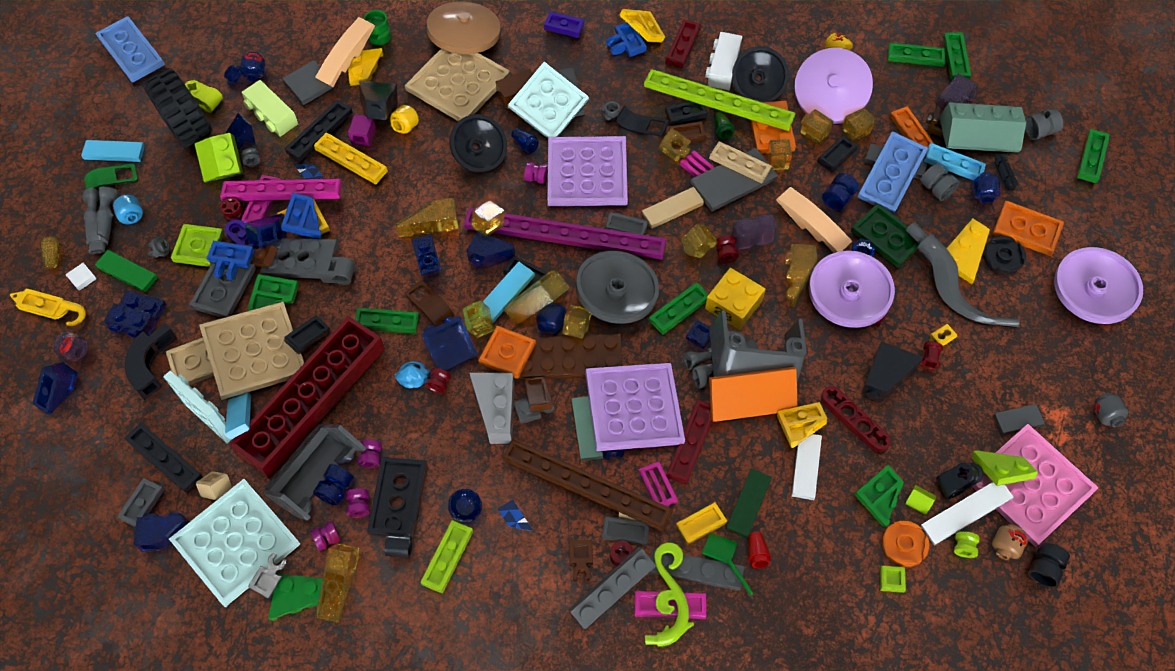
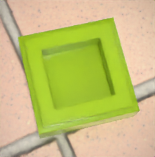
[880,565,906,593]

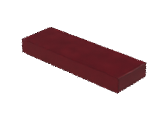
[665,19,701,68]

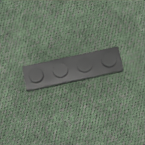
[568,547,656,629]
[648,549,744,591]

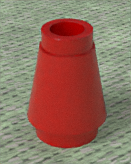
[748,532,772,569]

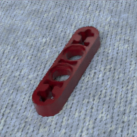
[821,386,891,454]

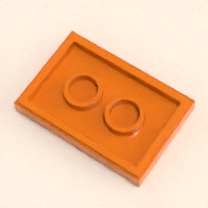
[992,200,1064,256]

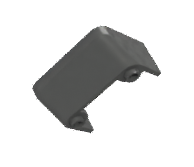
[709,311,806,383]
[262,424,366,521]

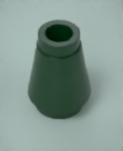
[714,112,735,140]

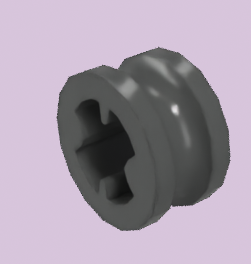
[241,148,261,167]

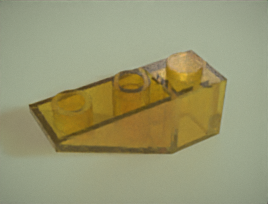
[396,198,459,237]
[785,244,817,308]
[316,544,360,623]

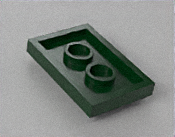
[851,203,919,268]

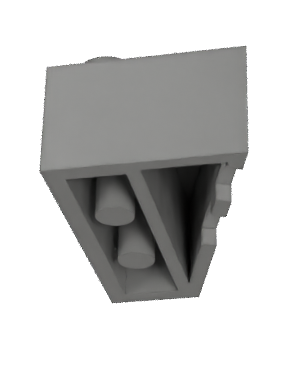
[469,373,515,444]

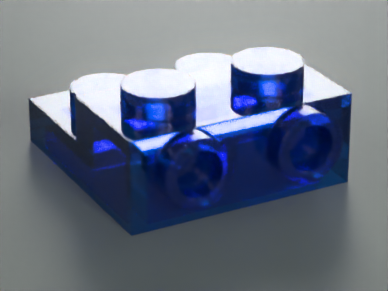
[104,290,167,338]
[420,316,478,371]

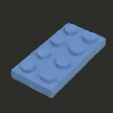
[95,16,165,83]
[857,131,928,215]

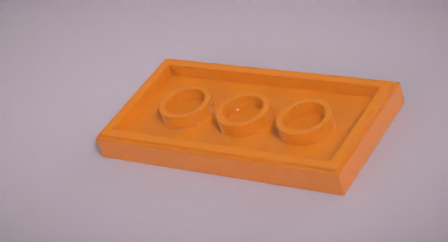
[709,367,797,422]

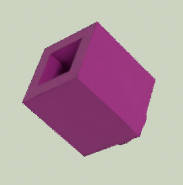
[348,114,376,147]

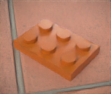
[750,101,796,154]

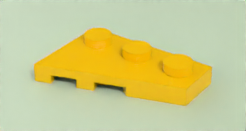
[947,218,990,284]

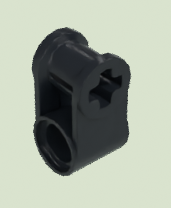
[936,463,984,499]

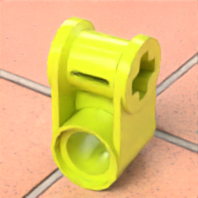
[185,80,223,113]

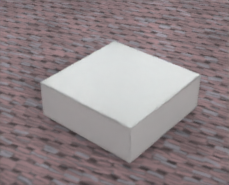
[65,263,96,291]

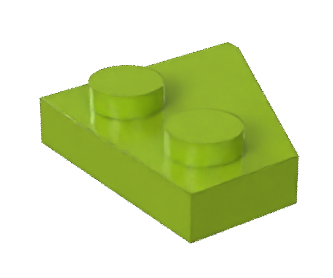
[972,450,1038,486]

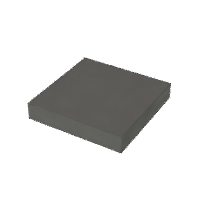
[282,60,335,105]

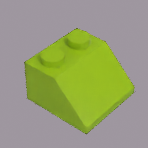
[195,133,244,182]

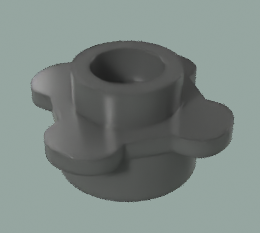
[601,101,621,120]

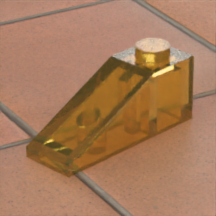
[503,270,569,325]

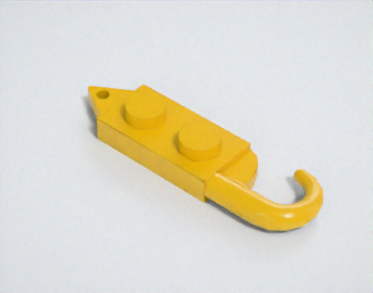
[10,288,86,326]

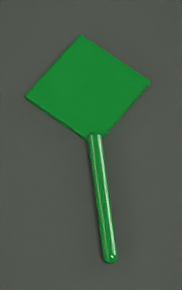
[702,533,753,595]

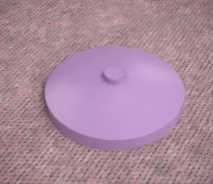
[795,48,873,124]
[1054,247,1143,324]
[809,251,895,328]

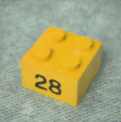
[705,268,766,330]

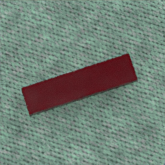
[666,399,712,485]

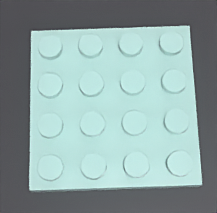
[169,479,300,607]

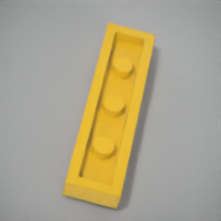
[314,132,388,185]

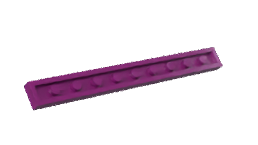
[464,208,666,260]

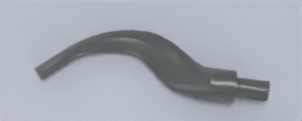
[906,222,1020,327]

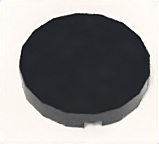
[983,236,1026,275]

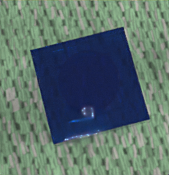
[686,319,710,349]

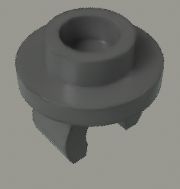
[148,237,169,258]

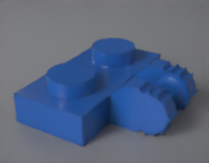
[606,22,647,57]
[207,241,255,280]

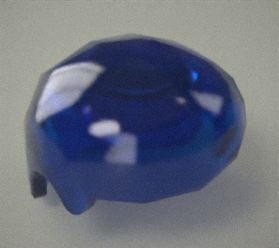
[448,489,482,524]

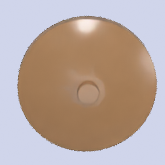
[427,1,500,54]

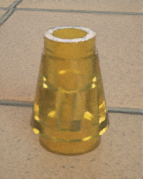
[40,237,62,268]

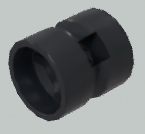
[1028,542,1070,588]

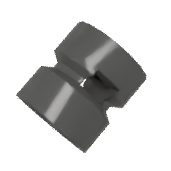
[1025,108,1063,140]
[920,163,960,201]

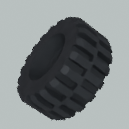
[142,68,212,147]

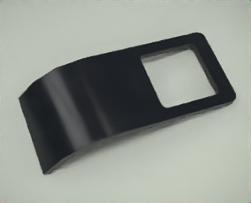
[616,106,669,137]

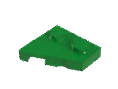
[268,574,326,621]

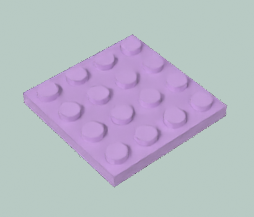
[548,136,628,206]
[585,363,685,451]

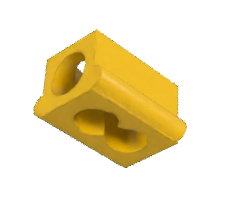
[929,324,957,346]

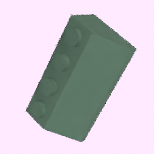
[939,102,1026,153]

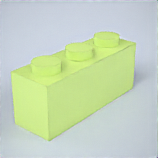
[242,80,298,137]

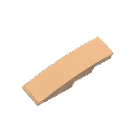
[315,17,375,87]
[776,187,852,253]

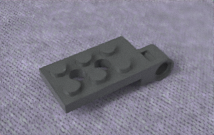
[260,238,355,285]

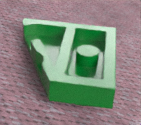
[247,274,299,312]
[854,465,904,528]

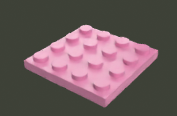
[972,424,1098,547]

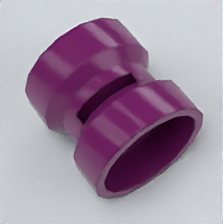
[524,162,548,184]
[357,439,382,468]
[346,488,370,518]
[310,521,341,551]

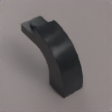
[125,324,178,400]

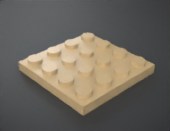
[405,48,511,121]
[199,302,304,400]

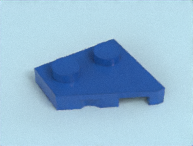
[281,193,321,239]

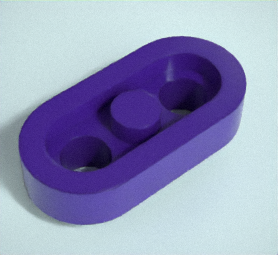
[225,220,260,249]

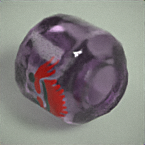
[53,331,88,362]

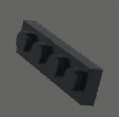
[284,99,353,162]
[124,422,203,494]

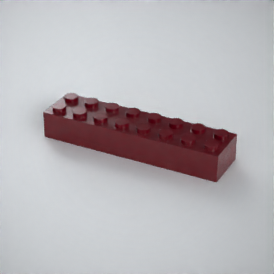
[229,316,385,479]

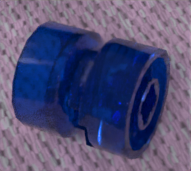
[822,173,859,211]
[313,464,355,507]

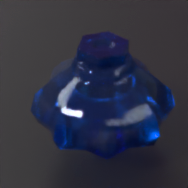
[851,238,876,257]

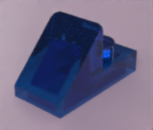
[225,113,255,151]

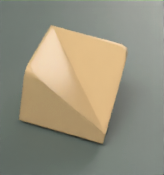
[196,471,232,500]

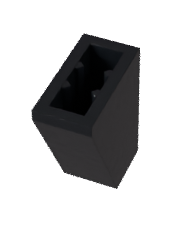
[359,81,398,120]
[861,341,923,401]

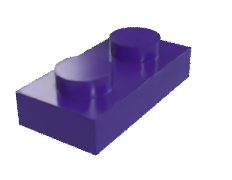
[544,11,584,38]

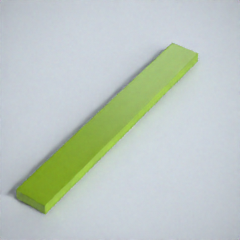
[644,69,795,131]

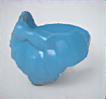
[394,361,430,388]

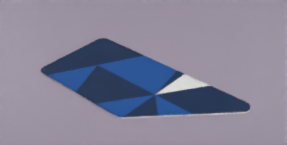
[294,164,323,179]
[498,500,532,531]

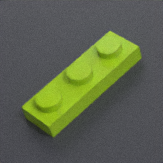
[421,520,474,594]

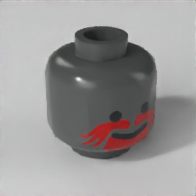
[1093,393,1129,427]

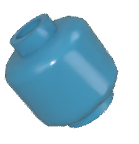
[113,195,143,224]

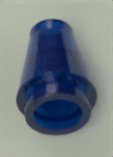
[511,128,539,153]

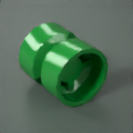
[363,10,391,46]

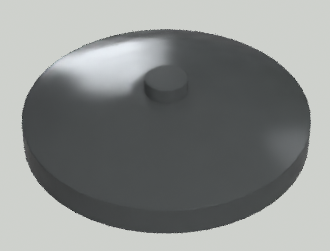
[575,251,659,324]

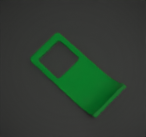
[84,164,138,189]

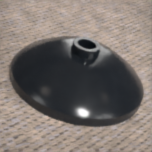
[732,46,789,102]
[449,114,507,173]

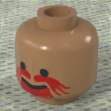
[992,524,1028,560]

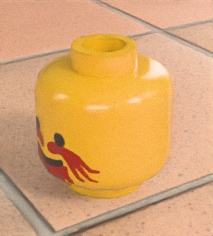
[825,33,853,51]

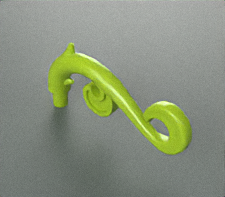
[645,542,694,647]

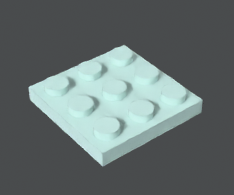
[508,62,589,138]
[163,371,232,444]

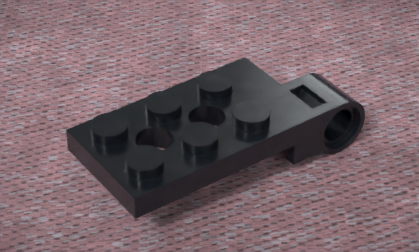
[367,457,427,558]

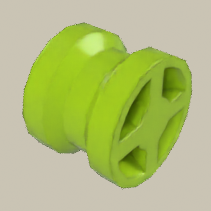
[954,532,980,558]

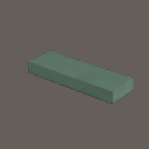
[571,396,603,462]

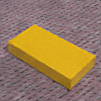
[676,502,727,545]

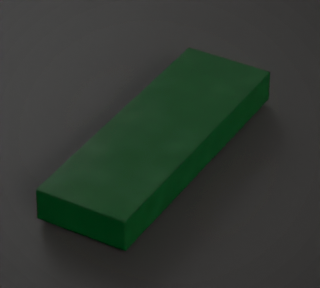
[726,468,772,539]

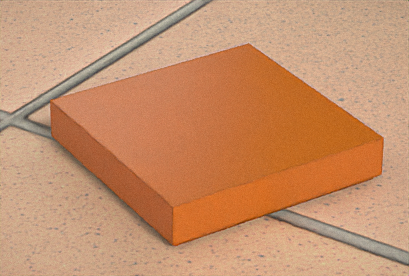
[478,326,536,379]

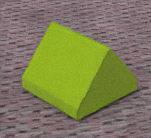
[905,485,936,515]

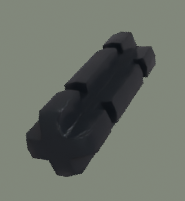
[995,154,1018,190]

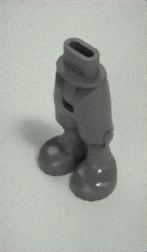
[82,187,121,254]
[683,339,759,389]

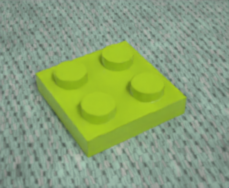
[171,224,224,267]

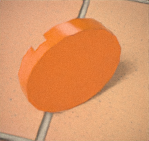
[881,521,930,567]

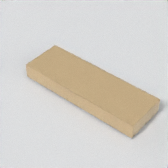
[709,141,772,184]
[642,187,704,229]

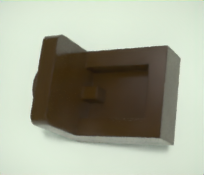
[925,106,944,138]

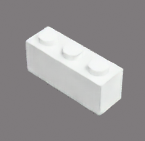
[705,32,742,91]

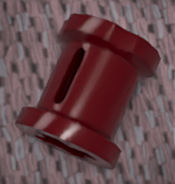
[921,341,943,369]

